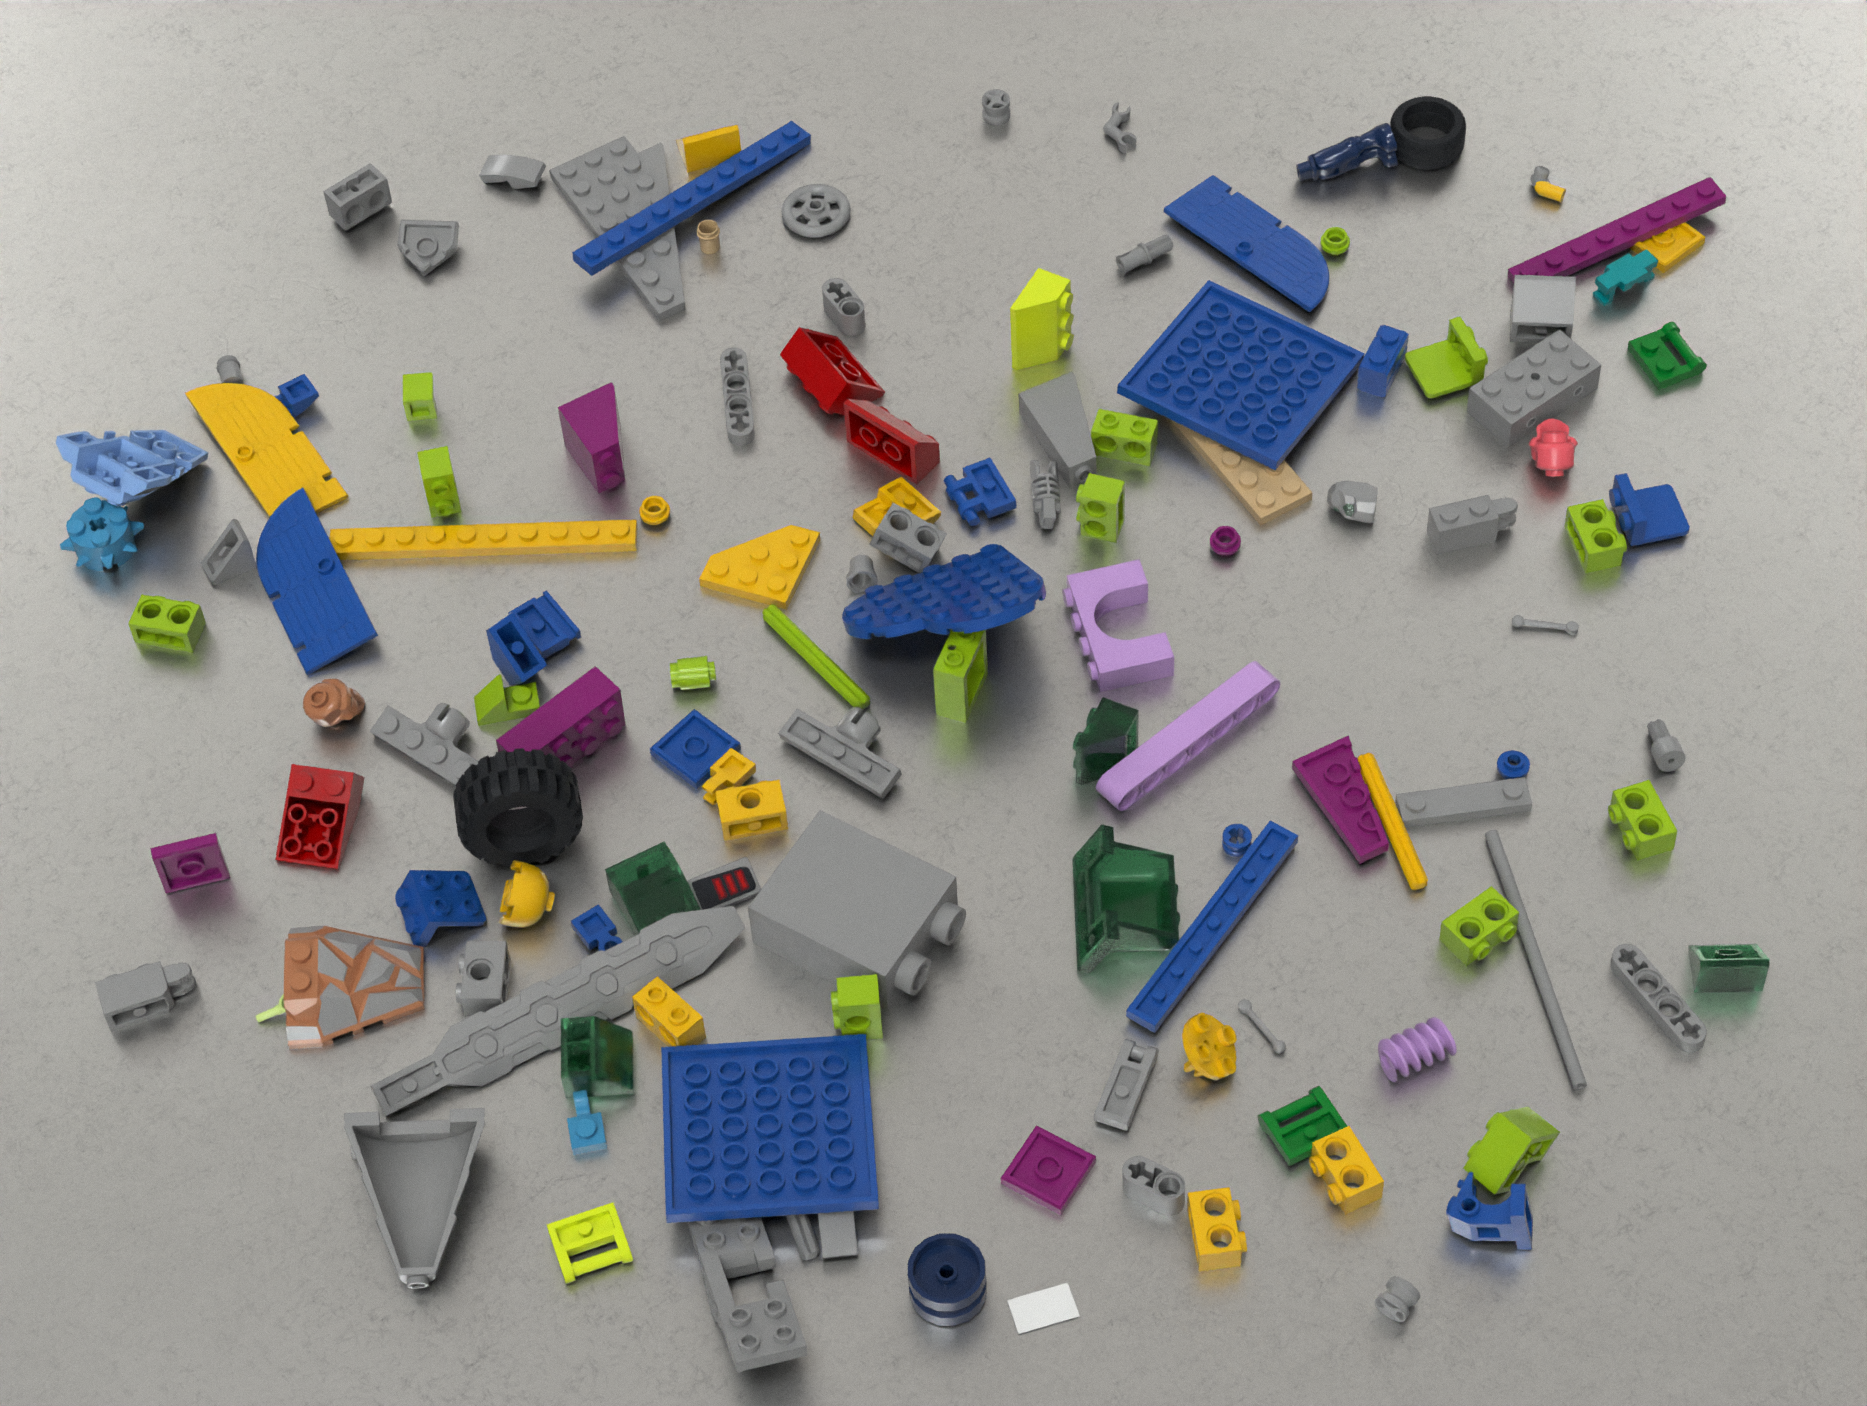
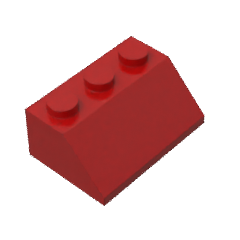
[780,327,885,415]
[843,399,940,485]

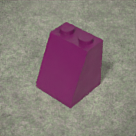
[558,382,625,494]

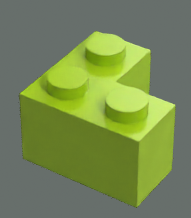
[1463,1106,1560,1195]

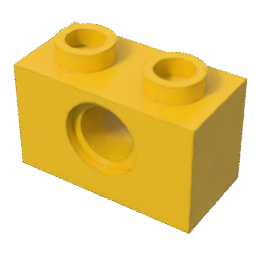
[715,780,788,841]

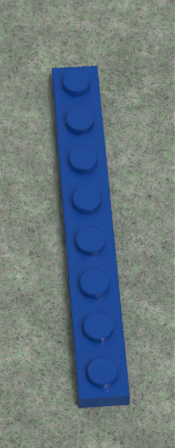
[1126,821,1298,1033]

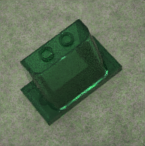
[1072,824,1180,973]

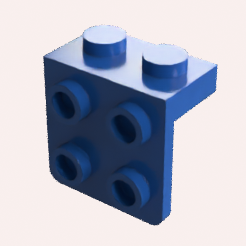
[1609,473,1690,546]
[395,870,486,947]

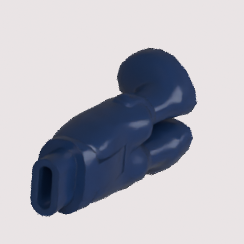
[1296,123,1398,182]

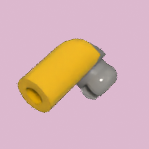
[1530,166,1566,203]

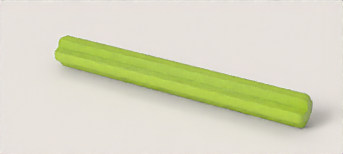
[762,604,870,710]

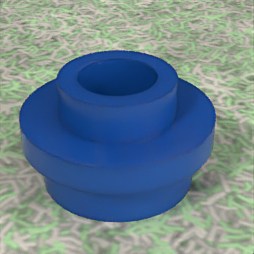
[1497,750,1530,780]

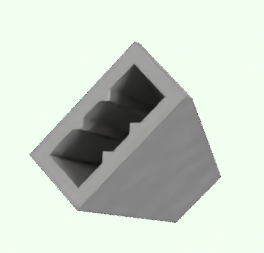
[1018,372,1096,487]

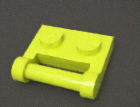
[546,1202,633,1284]

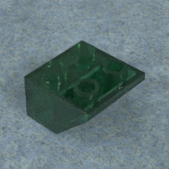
[1073,697,1139,785]
[561,1016,634,1098]

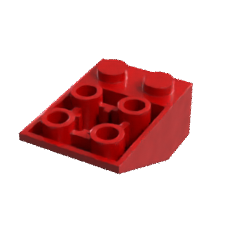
[275,764,365,869]

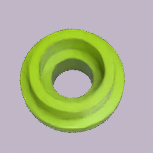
[1320,227,1350,254]

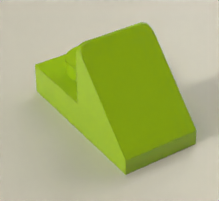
[474,674,540,726]

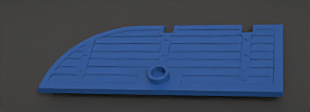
[1163,175,1329,312]
[256,487,378,675]

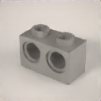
[323,163,392,231]
[869,503,947,573]

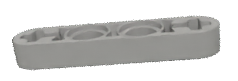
[720,347,755,446]
[1610,944,1707,1052]

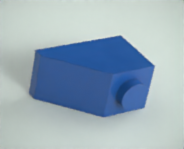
[486,612,547,686]

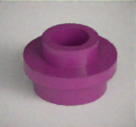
[1210,526,1241,555]

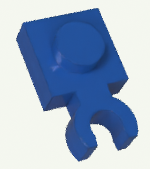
[571,904,623,951]

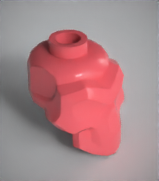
[1529,419,1578,476]

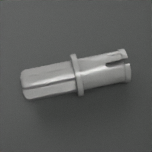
[1116,235,1173,274]

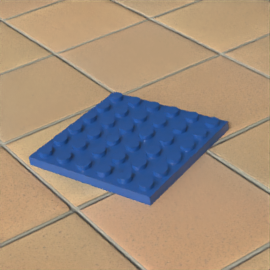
[1117,280,1365,470]
[661,1034,879,1223]

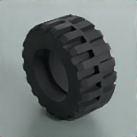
[453,748,583,867]

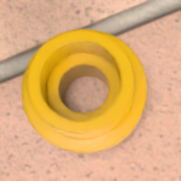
[639,496,670,525]

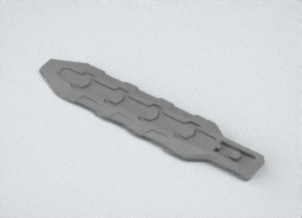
[371,906,745,1117]

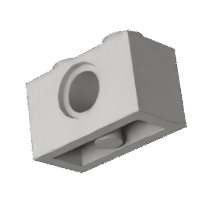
[456,941,511,1016]

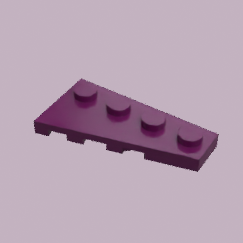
[1292,735,1389,864]

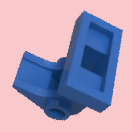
[1446,1172,1533,1250]

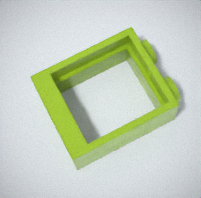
[933,630,988,723]

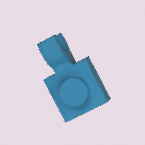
[567,1089,607,1155]

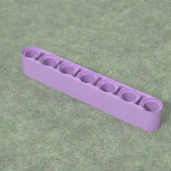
[1096,661,1281,811]

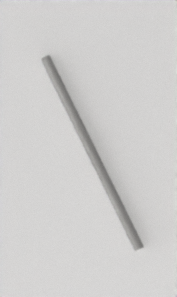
[1485,830,1587,1090]

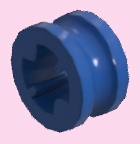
[1222,823,1252,857]

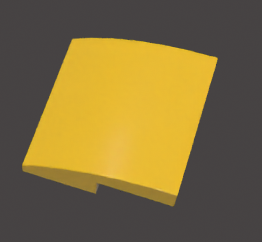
[853,477,941,536]

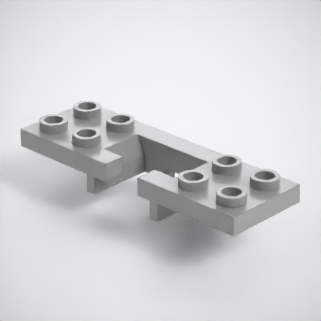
[687,1217,807,1372]

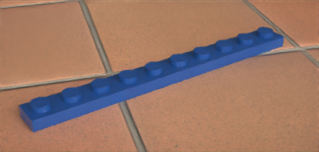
[572,121,811,276]

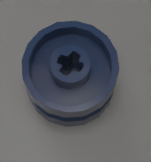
[907,1233,987,1326]

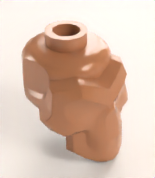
[303,679,365,727]

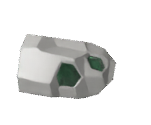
[1327,481,1378,523]

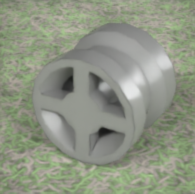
[982,89,1010,126]
[1375,1276,1420,1322]

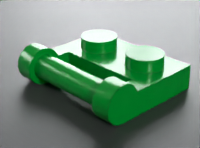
[1628,322,1707,390]
[1257,1086,1347,1166]

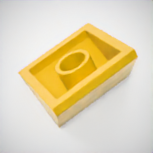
[676,125,741,173]

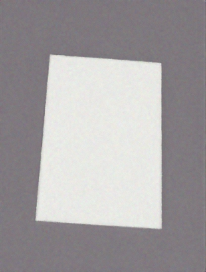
[1007,1282,1080,1334]

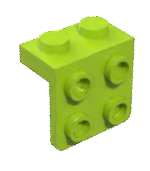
[1405,316,1488,398]

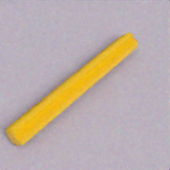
[1357,752,1428,891]

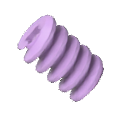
[1378,1017,1457,1082]

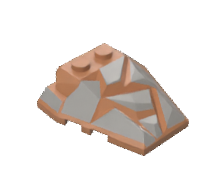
[283,926,425,1049]

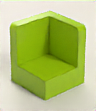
[403,372,437,421]

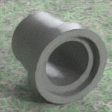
[846,555,878,594]

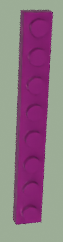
[1507,177,1726,284]

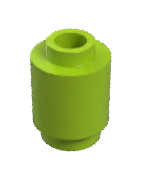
[670,656,716,690]

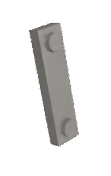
[1395,777,1532,828]

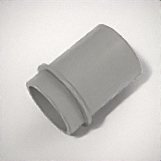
[216,355,243,384]

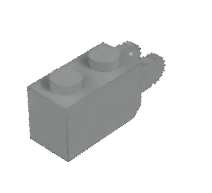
[95,961,196,1032]

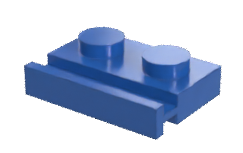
[508,590,581,659]

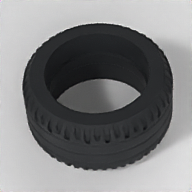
[1390,96,1466,170]

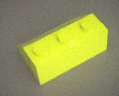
[1010,268,1074,370]

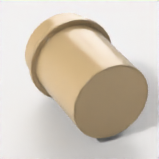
[697,220,720,254]

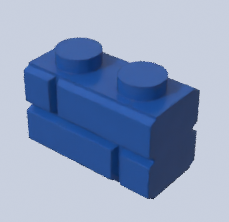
[1357,325,1409,397]

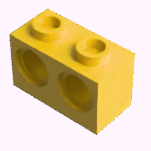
[632,976,706,1047]
[1309,1126,1384,1215]
[1187,1187,1247,1272]

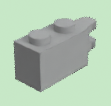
[1427,495,1518,555]

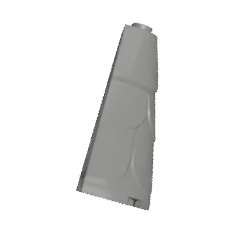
[344,1108,485,1288]

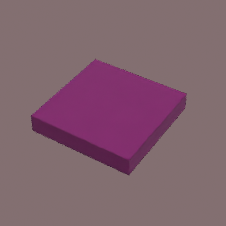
[150,833,230,893]
[1000,1125,1096,1216]

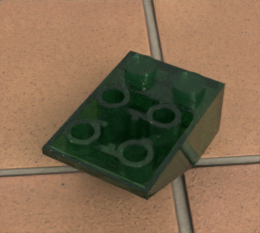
[605,841,701,935]

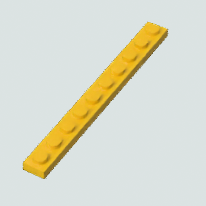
[329,519,638,560]

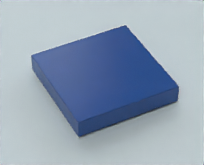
[650,709,741,789]

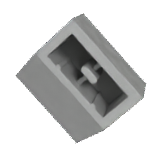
[1510,275,1576,343]

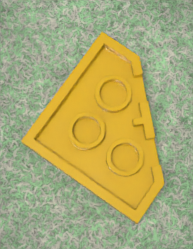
[699,525,821,610]

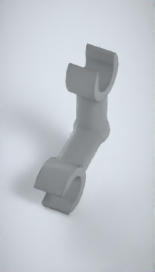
[1103,102,1137,154]

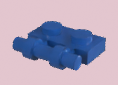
[943,458,1017,526]

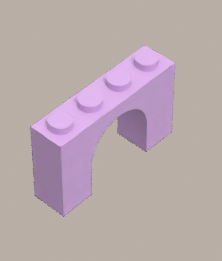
[1062,559,1174,692]

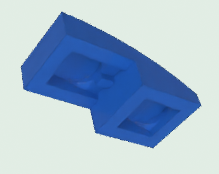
[275,374,319,418]

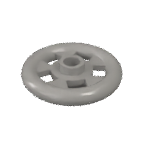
[781,184,851,238]

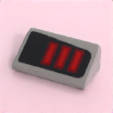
[687,857,761,910]

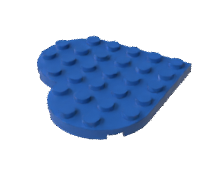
[842,544,1046,639]

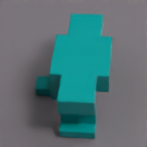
[1593,249,1658,306]

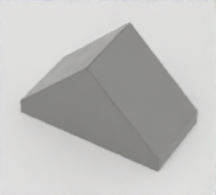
[201,519,257,585]

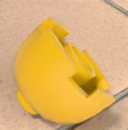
[499,860,555,928]

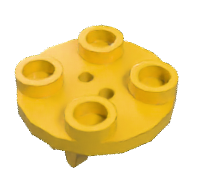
[1182,1012,1237,1080]

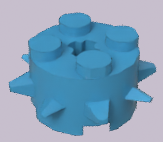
[60,497,144,571]

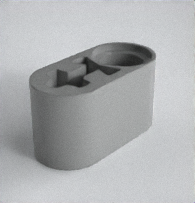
[822,278,866,336]
[1122,1156,1185,1216]

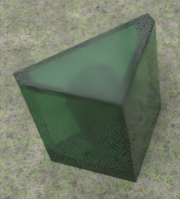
[1688,943,1770,993]

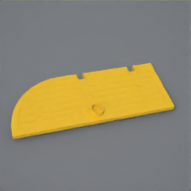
[185,383,349,518]

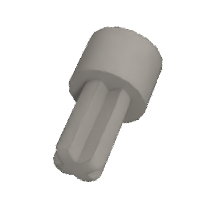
[1647,719,1686,772]

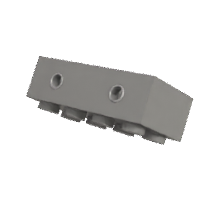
[1467,329,1601,448]

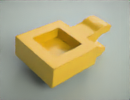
[702,748,756,805]

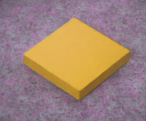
[1630,222,1705,273]

